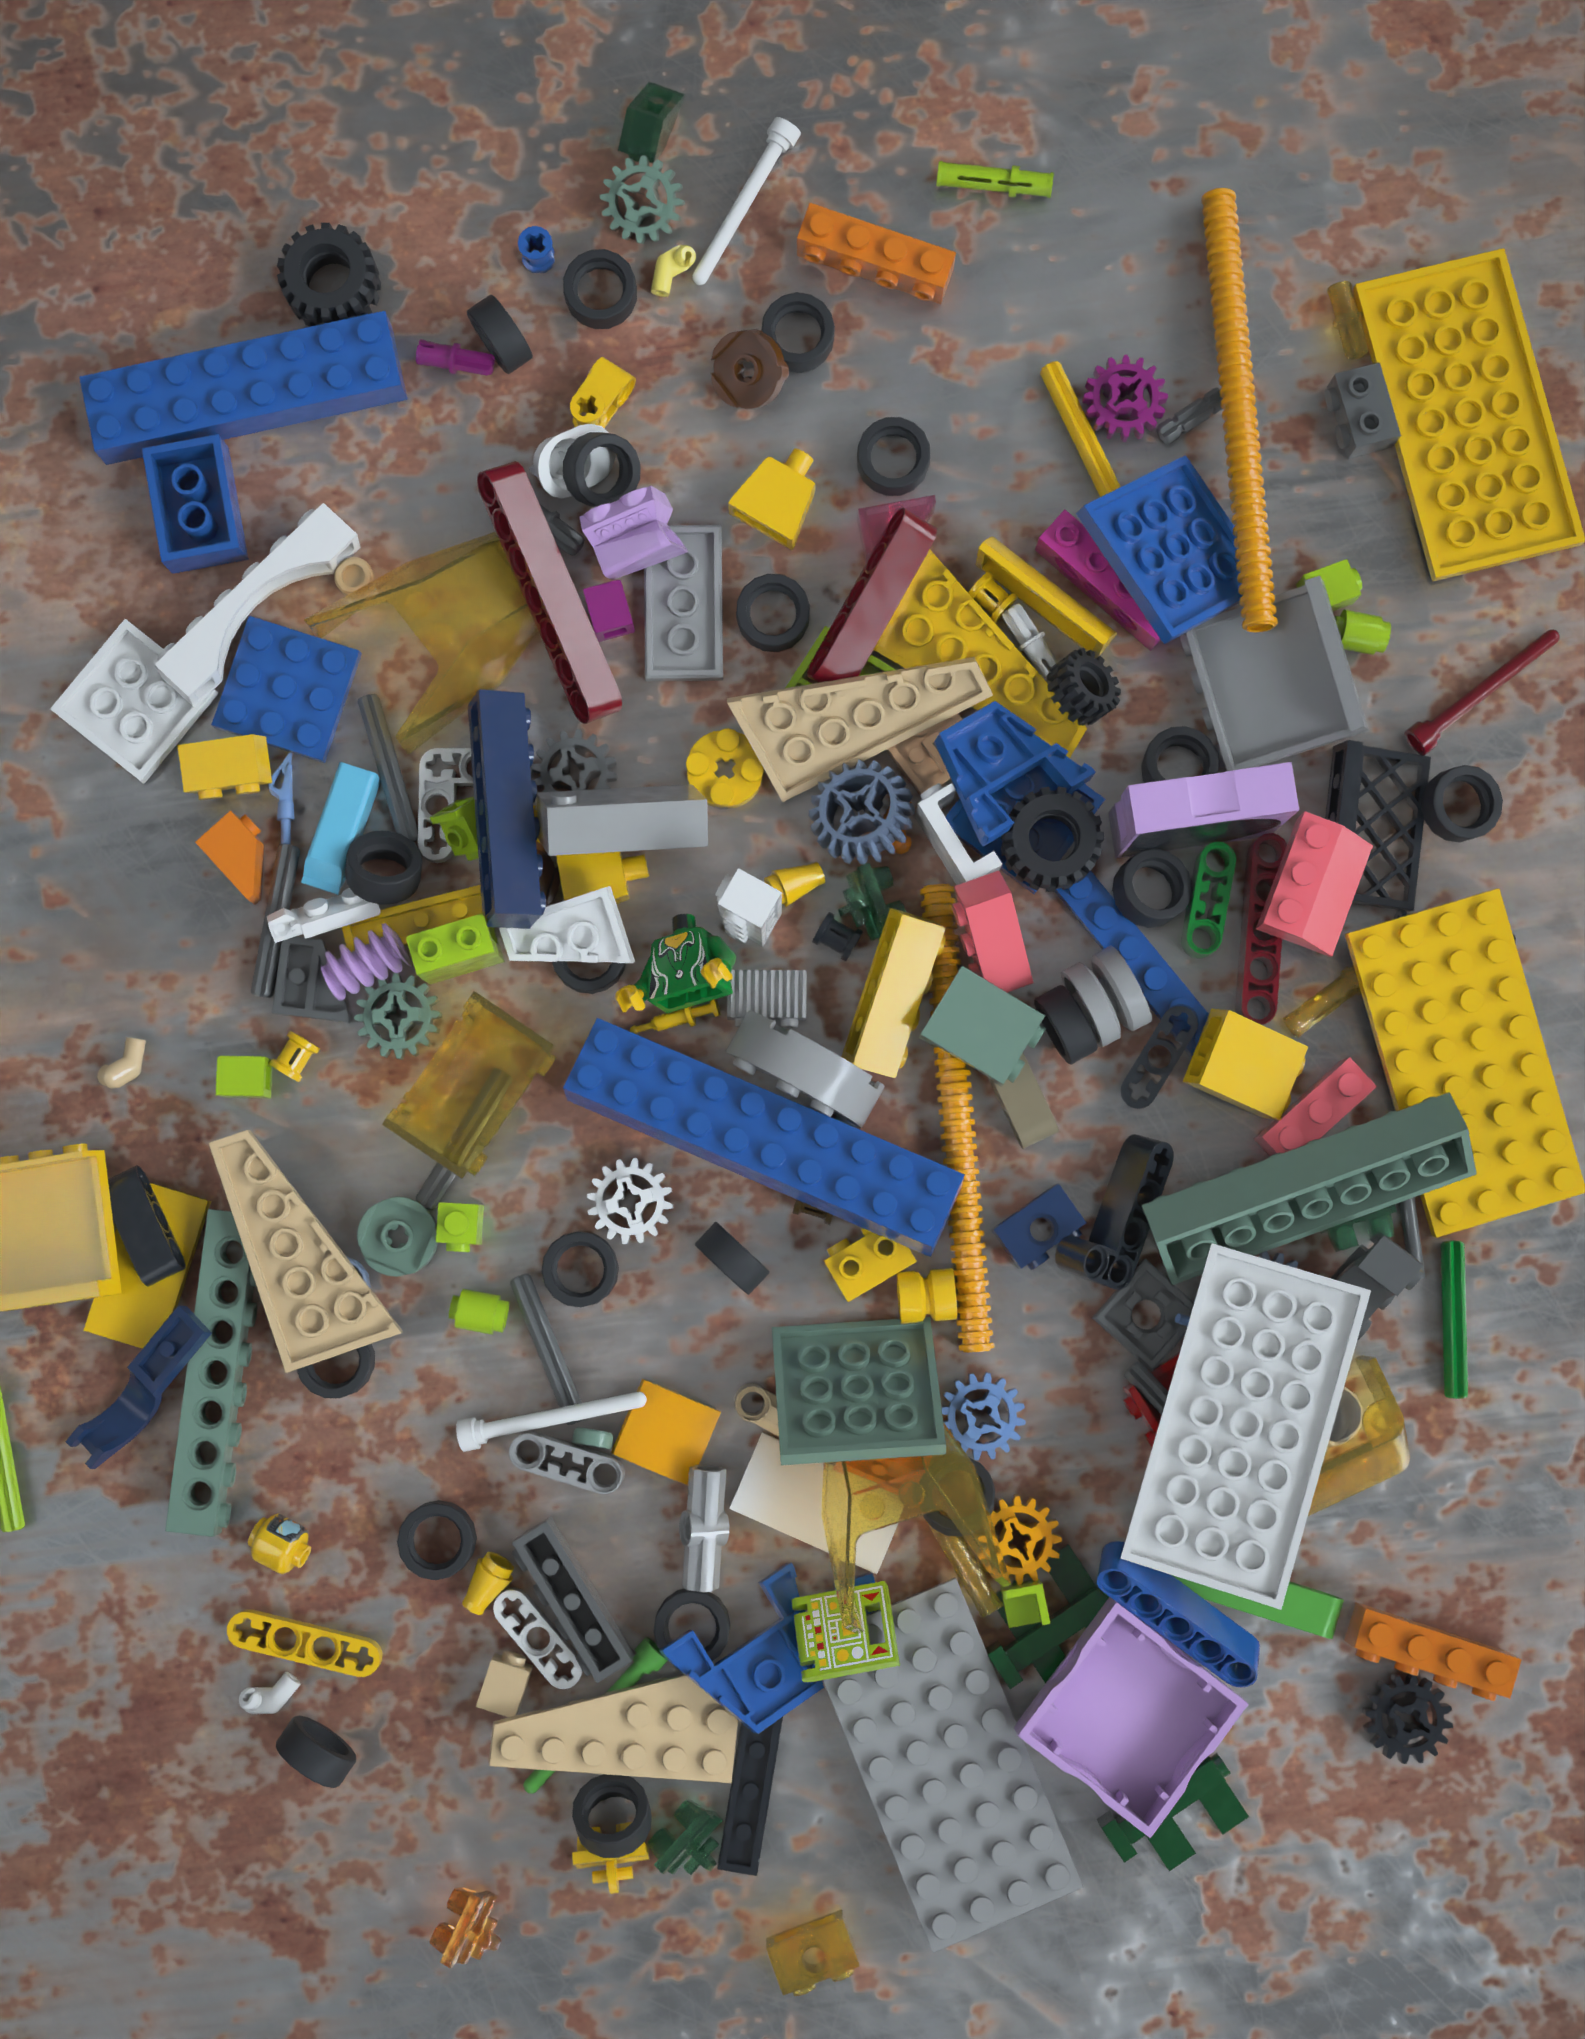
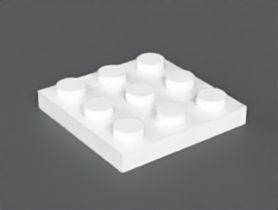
[50,619,219,784]

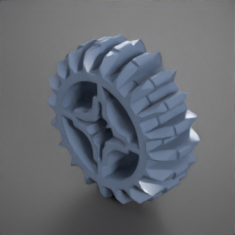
[808,759,915,866]

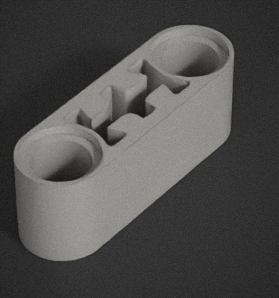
[509,1431,625,1494]

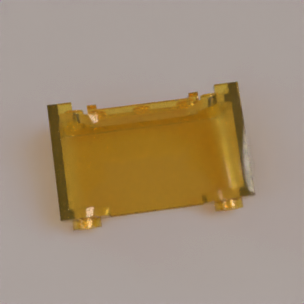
[382,991,557,1179]

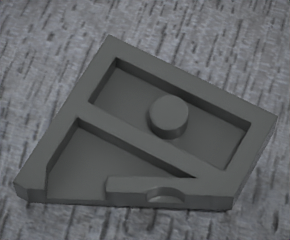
[272,936,351,1023]

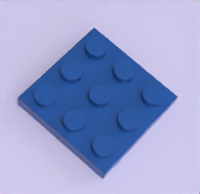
[211,616,362,763]
[946,766,1105,895]

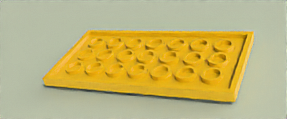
[1352,248,1585,582]
[1344,888,1585,1238]

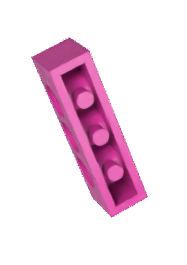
[1035,509,1161,651]

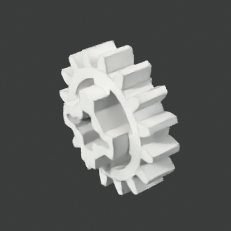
[587,1158,674,1244]

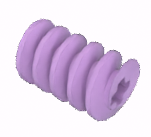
[321,923,412,1001]

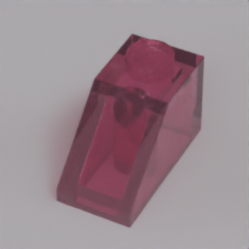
[857,495,936,564]

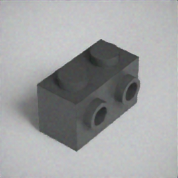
[1325,362,1401,459]

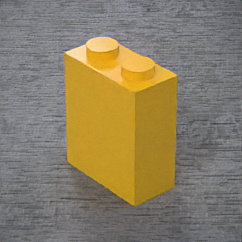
[1182,1009,1308,1120]

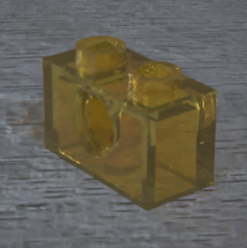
[766,1909,860,1996]

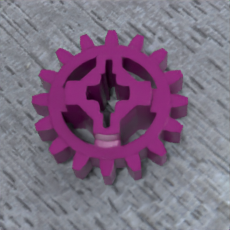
[1082,355,1168,442]

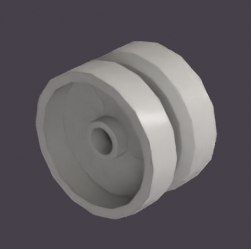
[1061,945,1152,1048]

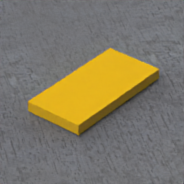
[83,1183,211,1349]

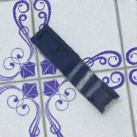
[65,1305,212,1469]

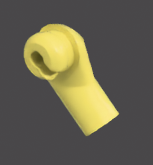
[651,245,696,297]

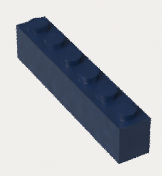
[468,689,546,929]

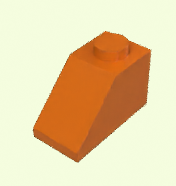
[195,810,264,905]

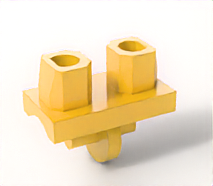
[572,1822,650,1894]

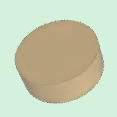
[334,557,375,599]

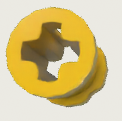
[968,571,1018,623]
[269,1031,320,1082]

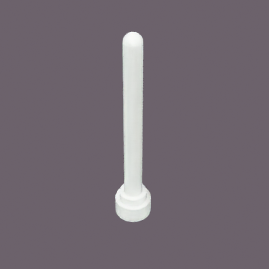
[692,117,801,285]
[456,1392,647,1452]

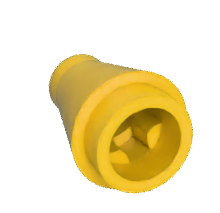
[764,862,825,907]
[462,1552,514,1615]

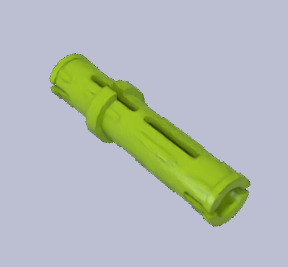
[936,161,1054,198]

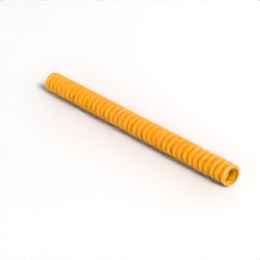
[1201,188,1278,633]
[920,884,994,1353]

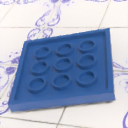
[1076,455,1272,644]

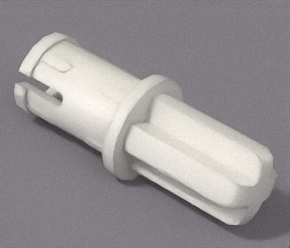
[1002,603,1058,678]

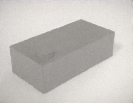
[536,784,708,856]

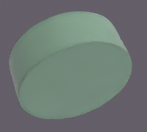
[572,1427,613,1450]

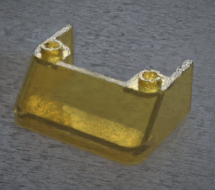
[1308,1355,1410,1516]

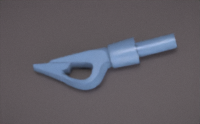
[268,752,295,845]

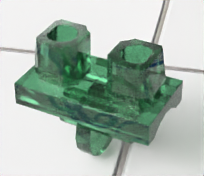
[838,863,906,941]
[1320,1204,1397,1252]
[647,1799,723,1875]

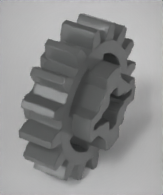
[532,729,618,792]

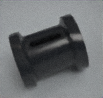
[812,912,863,961]

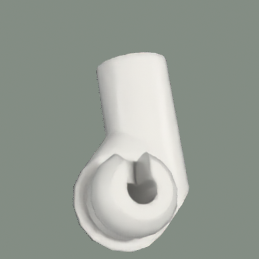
[238,1672,301,1714]

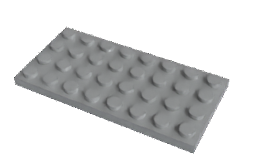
[823,1578,1083,1953]

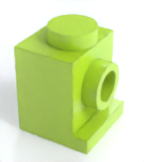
[430,797,479,861]

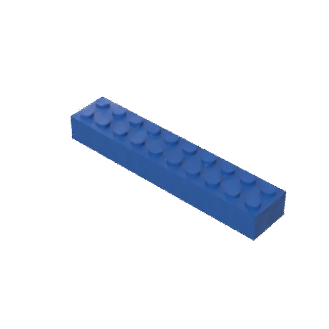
[563,1018,965,1257]

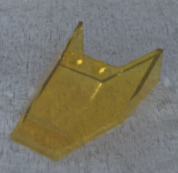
[304,531,538,755]
[821,1422,1011,1634]

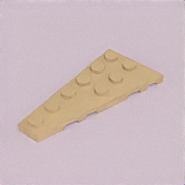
[209,1130,403,1373]

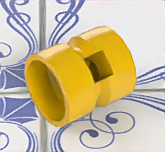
[896,1268,957,1324]

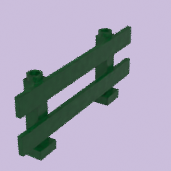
[985,1544,1249,1872]

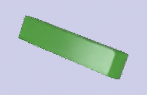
[1172,1575,1344,1639]

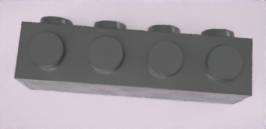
[512,1516,634,1683]

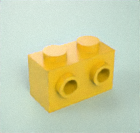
[177,734,272,800]
[823,1228,917,1302]

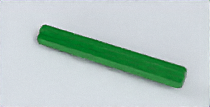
[1441,1241,1468,1399]

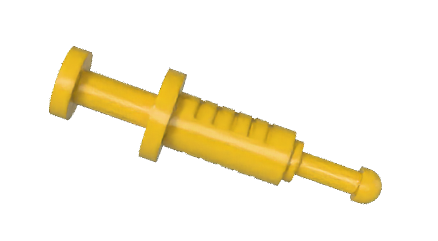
[630,999,721,1035]

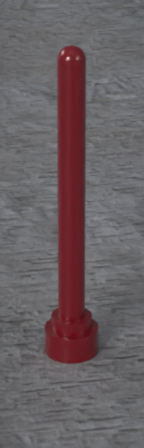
[1404,629,1560,756]

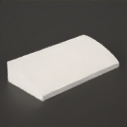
[729,1432,907,1574]

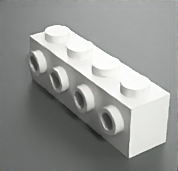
[715,868,782,947]

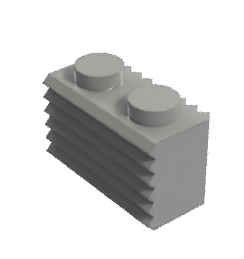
[727,970,807,1028]

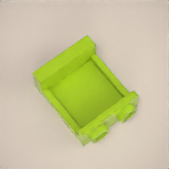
[406,914,505,985]

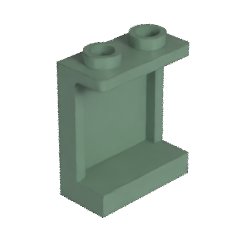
[919,966,1046,1087]

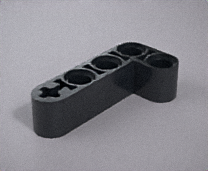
[1055,1134,1174,1290]

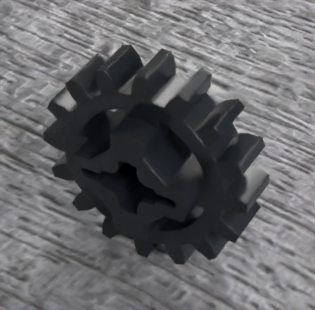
[1362,1673,1453,1764]

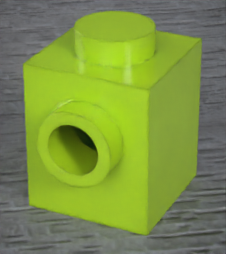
[436,1202,484,1252]

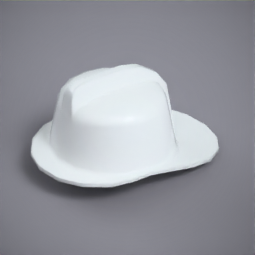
[529,424,616,499]

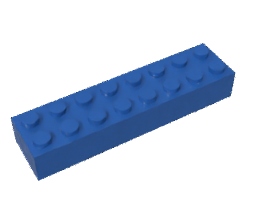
[79,311,408,465]

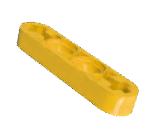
[227,1609,383,1677]

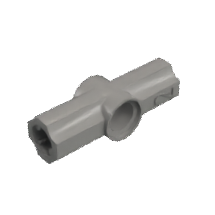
[679,1465,729,1592]

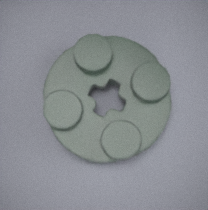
[357,1197,438,1277]

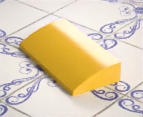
[975,536,1117,658]

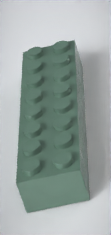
[1142,1092,1477,1285]

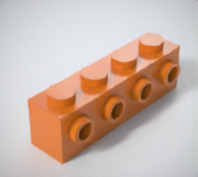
[797,203,956,304]
[1344,1602,1522,1701]

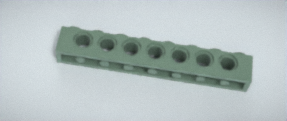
[165,1209,257,1537]

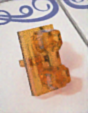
[429,1887,502,1968]

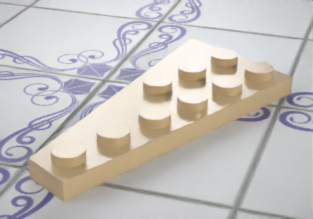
[727,657,993,802]
[488,1674,738,1783]

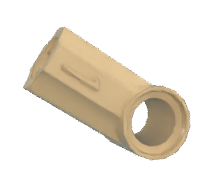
[734,1383,779,1436]

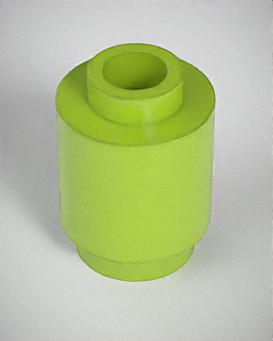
[1334,609,1391,655]
[449,1289,510,1335]

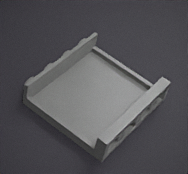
[1180,576,1369,771]

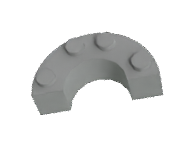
[726,1010,885,1129]

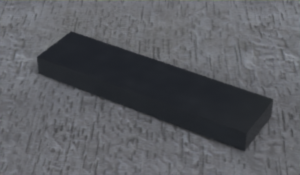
[717,1717,783,1876]

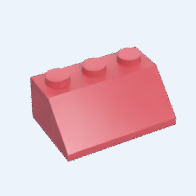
[1256,811,1373,957]

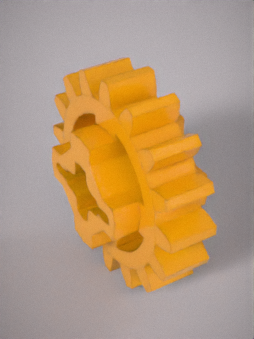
[974,1494,1062,1584]

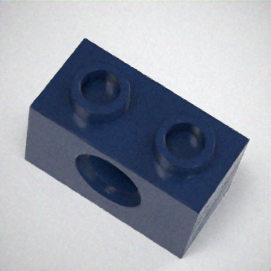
[991,1183,1086,1270]

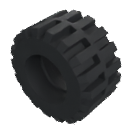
[277,222,381,327]
[1000,787,1104,892]

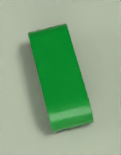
[1181,842,1236,959]

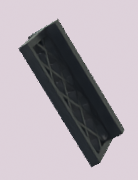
[1325,740,1431,912]

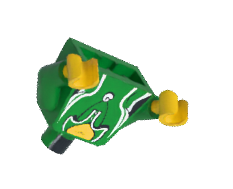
[615,914,736,1014]

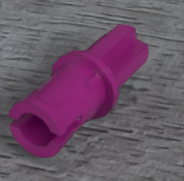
[416,339,495,376]

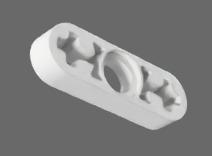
[493,1588,583,1689]

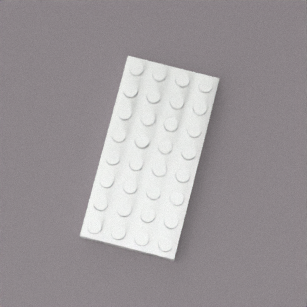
[1120,1243,1371,1610]

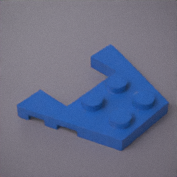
[934,701,1096,847]
[659,1562,824,1734]

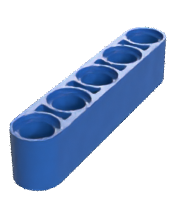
[1097,1541,1260,1688]

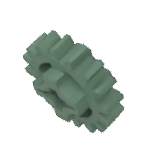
[600,156,685,244]
[354,973,442,1060]

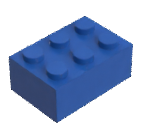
[142,434,249,574]

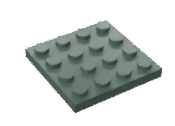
[772,1317,946,1465]

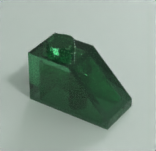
[618,82,685,163]

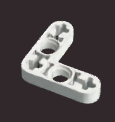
[418,748,534,863]

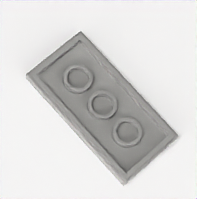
[644,525,723,681]

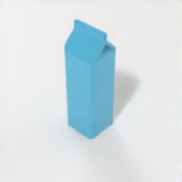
[301,762,381,895]

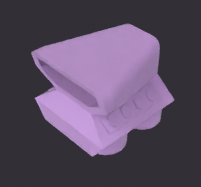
[580,486,688,580]

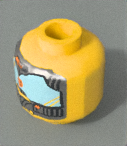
[248,1513,311,1574]

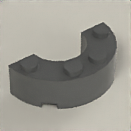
[1331,1233,1424,1340]

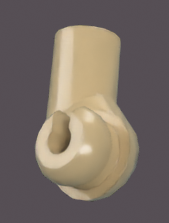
[97,1037,146,1089]

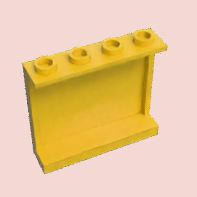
[0,1144,122,1312]

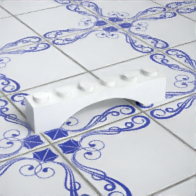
[154,503,361,708]

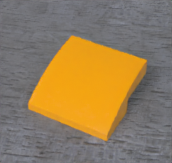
[611,1378,721,1485]

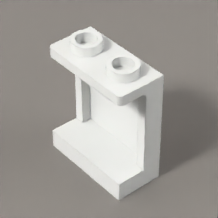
[914,783,1002,885]

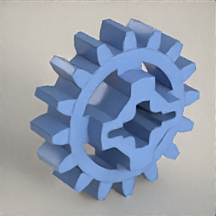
[941,1372,1026,1460]

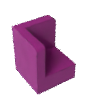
[583,580,635,642]

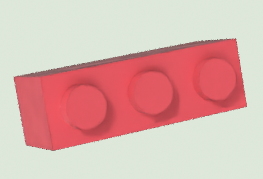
[952,870,1034,993]
[1254,1057,1377,1156]

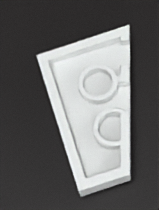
[499,886,635,963]

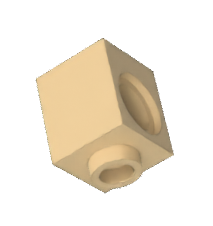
[476,1651,533,1717]

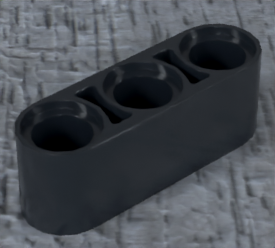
[108,1165,186,1287]

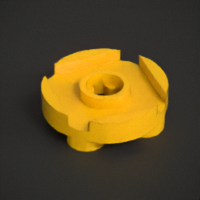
[686,728,764,808]

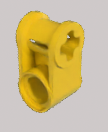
[570,357,636,429]

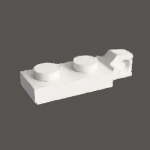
[266,888,381,943]

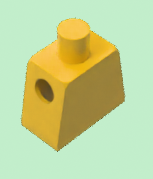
[728,448,815,550]
[556,852,649,904]

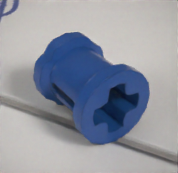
[518,226,555,273]

